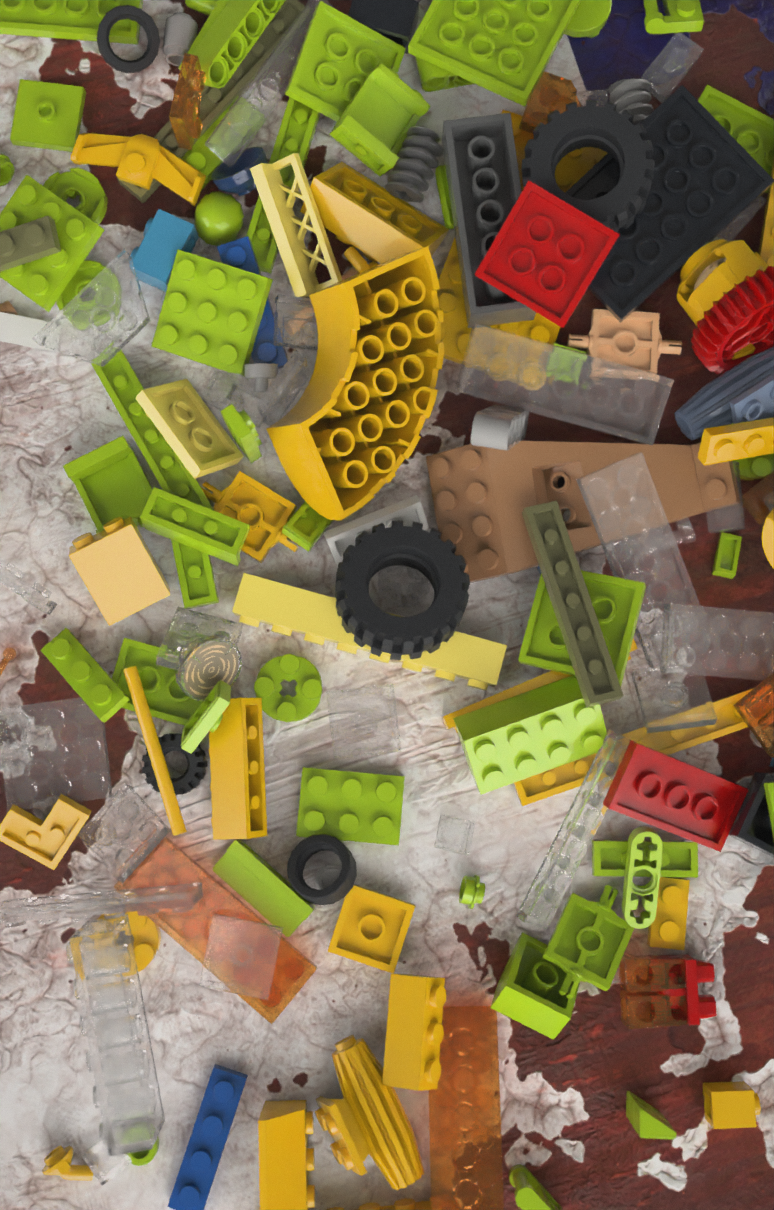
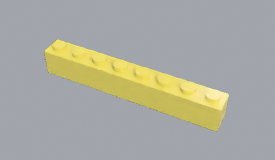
[232,573,507,691]

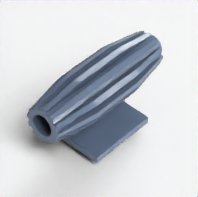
[674,347,774,440]

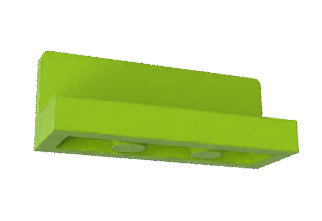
[140,487,250,566]
[213,839,316,937]

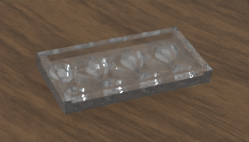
[660,604,774,681]

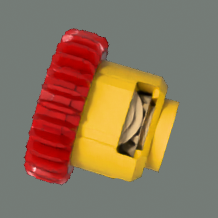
[677,239,774,374]

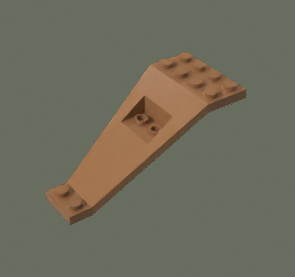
[426,441,741,583]

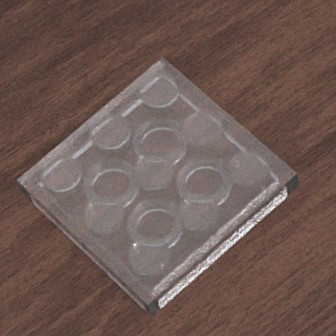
[0,697,113,811]

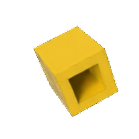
[703,1081,760,1129]

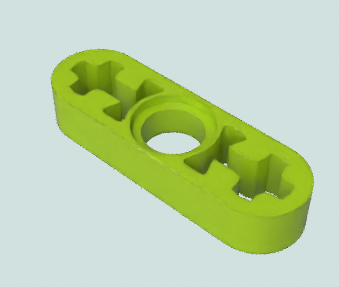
[621,826,663,929]

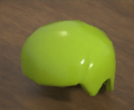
[194,191,244,246]

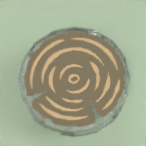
[175,634,242,701]

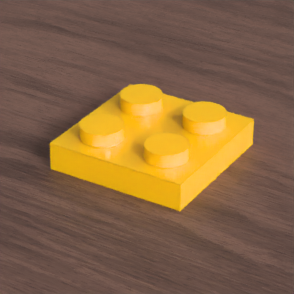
[328,884,415,974]

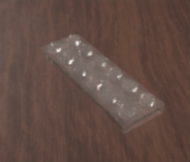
[576,452,714,668]

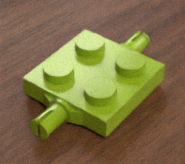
[542,885,634,999]

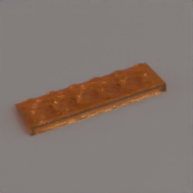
[114,832,318,1024]
[428,1006,504,1210]

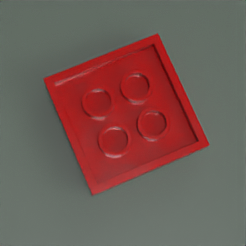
[474,180,620,328]

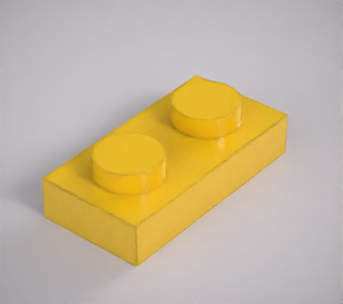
[647,877,690,950]

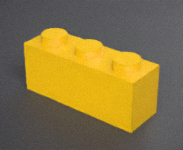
[382,973,446,1091]

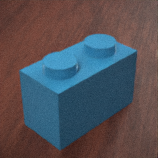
[129,209,199,292]

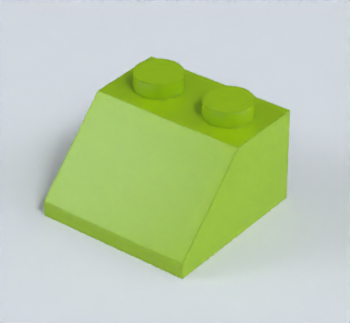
[490,932,580,1040]

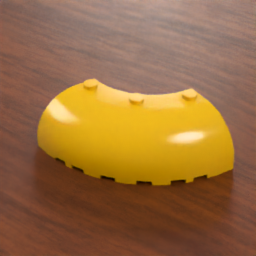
[266,246,444,521]

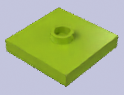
[10,79,86,152]

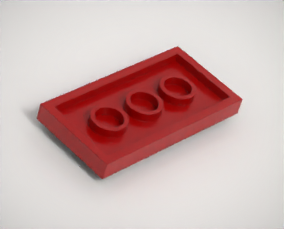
[602,740,749,852]

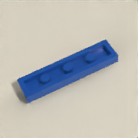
[217,236,290,369]
[167,1064,248,1210]

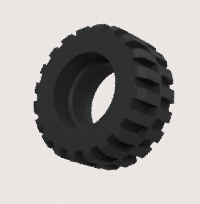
[522,100,655,233]
[335,520,470,660]

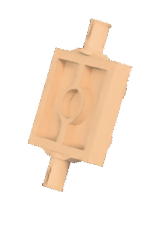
[567,309,682,381]

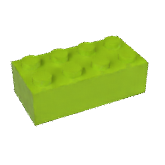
[453,675,610,795]

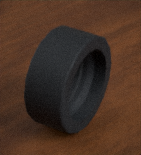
[96,5,160,74]
[287,834,357,905]

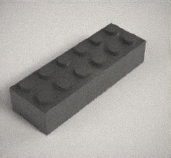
[442,113,536,328]

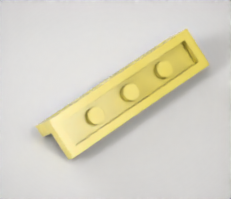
[250,153,342,298]

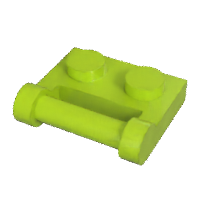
[643,0,704,34]
[508,1164,563,1210]

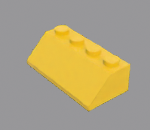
[300,161,449,264]
[258,1100,315,1210]

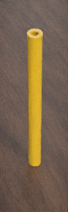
[123,666,187,836]

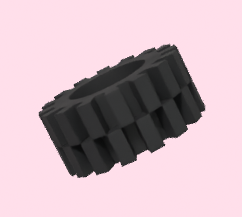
[142,733,207,795]

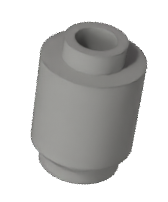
[163,12,198,67]

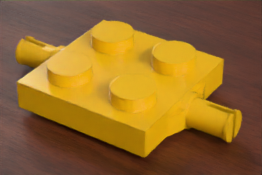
[201,471,300,564]

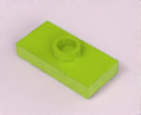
[282,501,335,552]
[181,680,231,754]

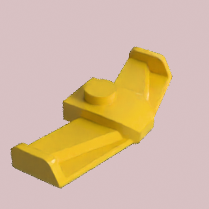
[71,133,206,207]

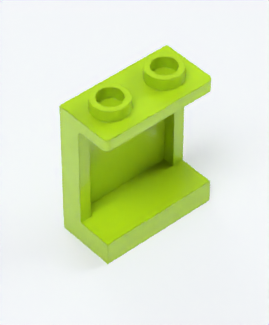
[329,63,431,177]
[63,436,153,533]

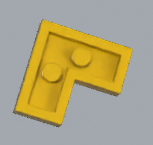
[0,794,91,870]

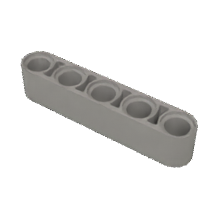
[471,404,529,451]

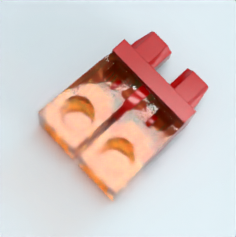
[619,954,717,1029]

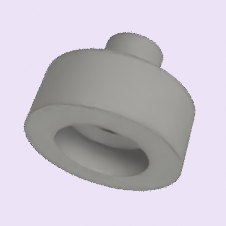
[244,363,278,392]

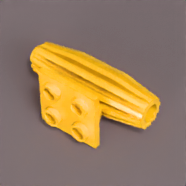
[315,1035,425,1190]

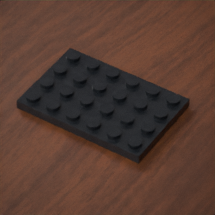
[565,85,774,323]

